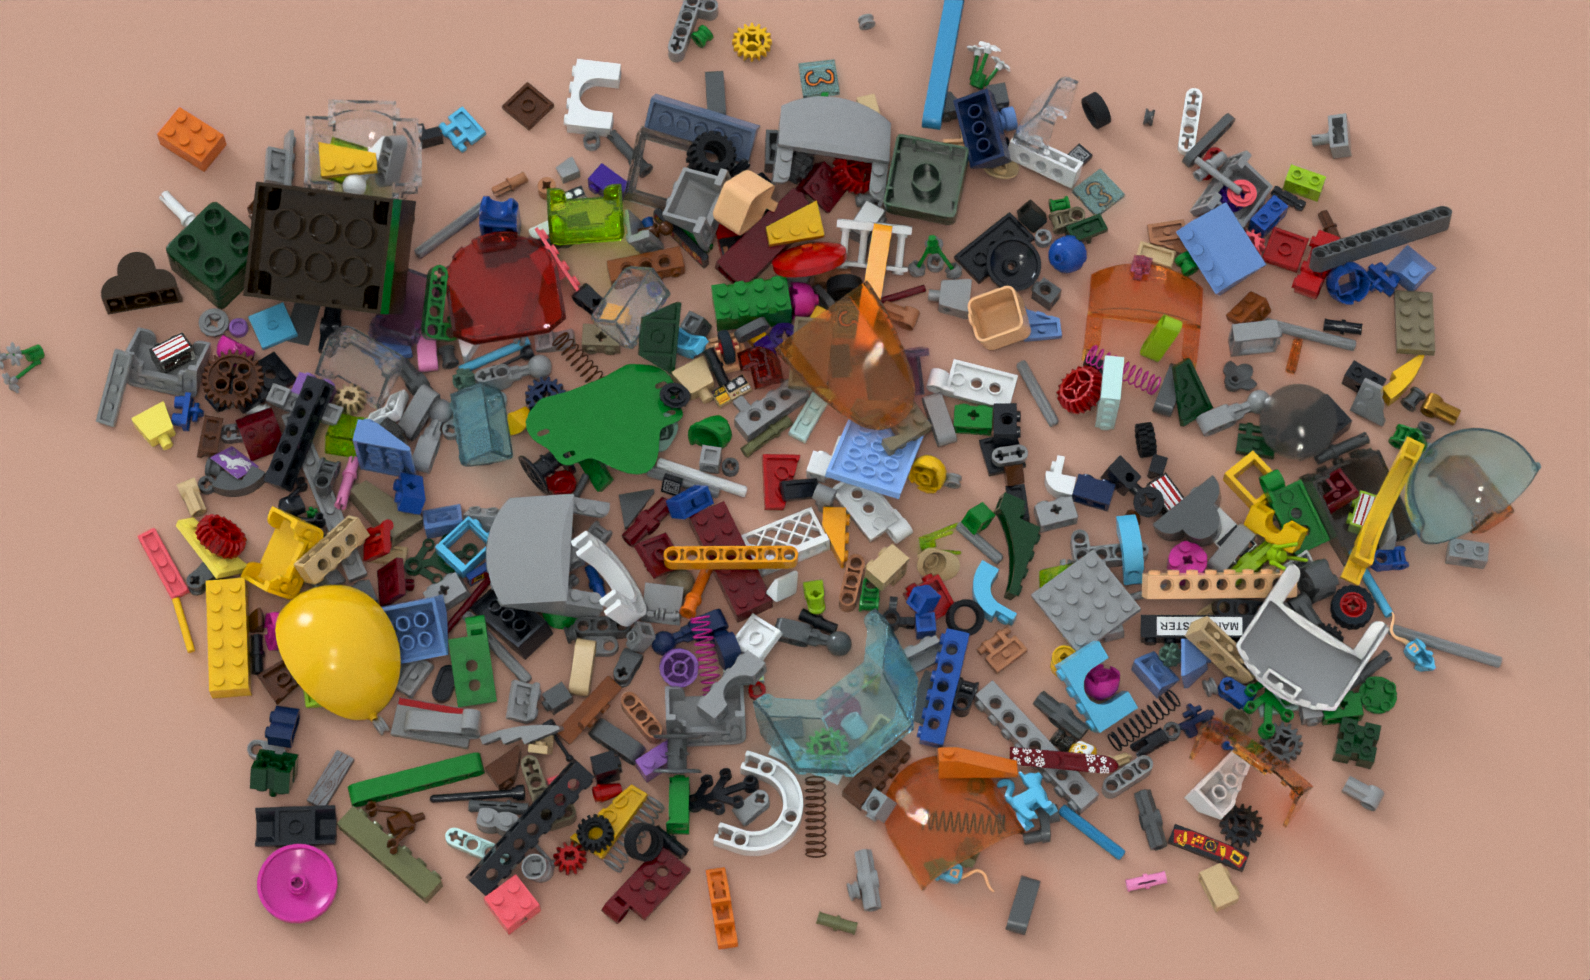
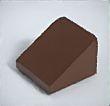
[1003,463,1025,486]
[249,607,265,633]

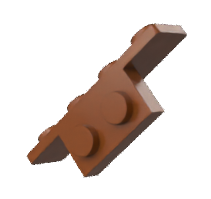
[557,676,622,745]

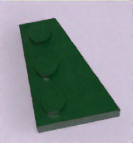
[1172,358,1213,427]

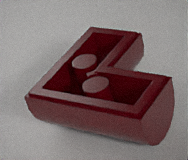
[1317,468,1360,517]

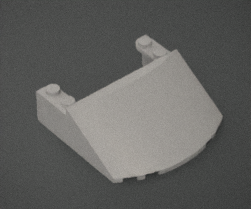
[771,96,891,207]
[486,494,610,618]
[1236,562,1390,711]

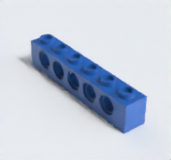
[917,628,970,748]

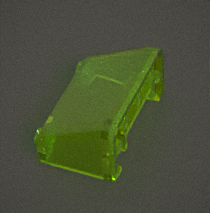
[547,184,625,245]

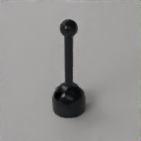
[493,344,535,366]
[542,719,573,762]

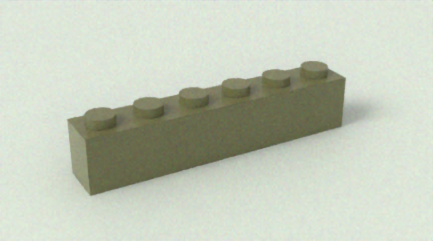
[337,806,443,903]

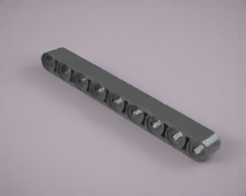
[1309,206,1452,272]

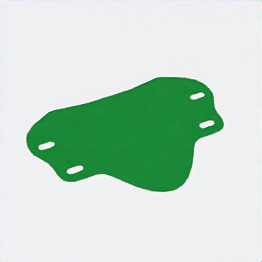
[526,364,683,475]

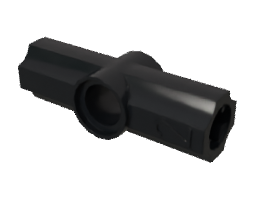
[318,307,342,356]

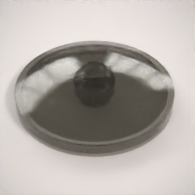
[1260,384,1337,460]

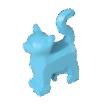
[997,771,1058,832]

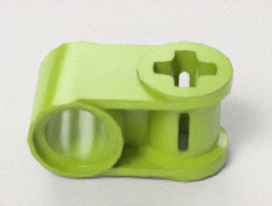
[803,579,825,614]

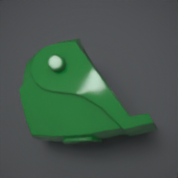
[688,415,732,449]

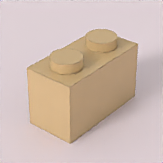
[1197,863,1240,913]

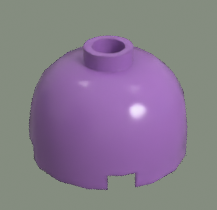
[659,648,699,687]

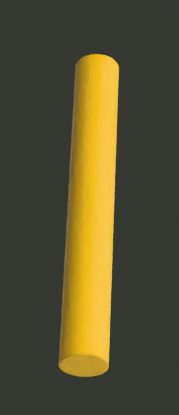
[172,597,195,653]

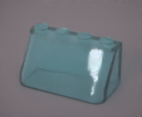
[450,382,513,467]

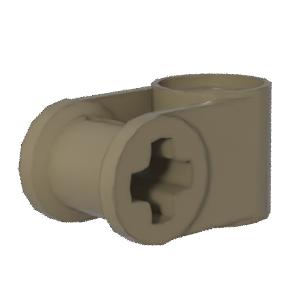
[1048,206,1085,235]

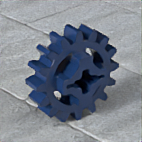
[525,377,566,411]

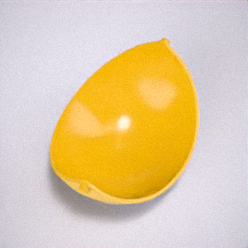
[275,585,401,722]

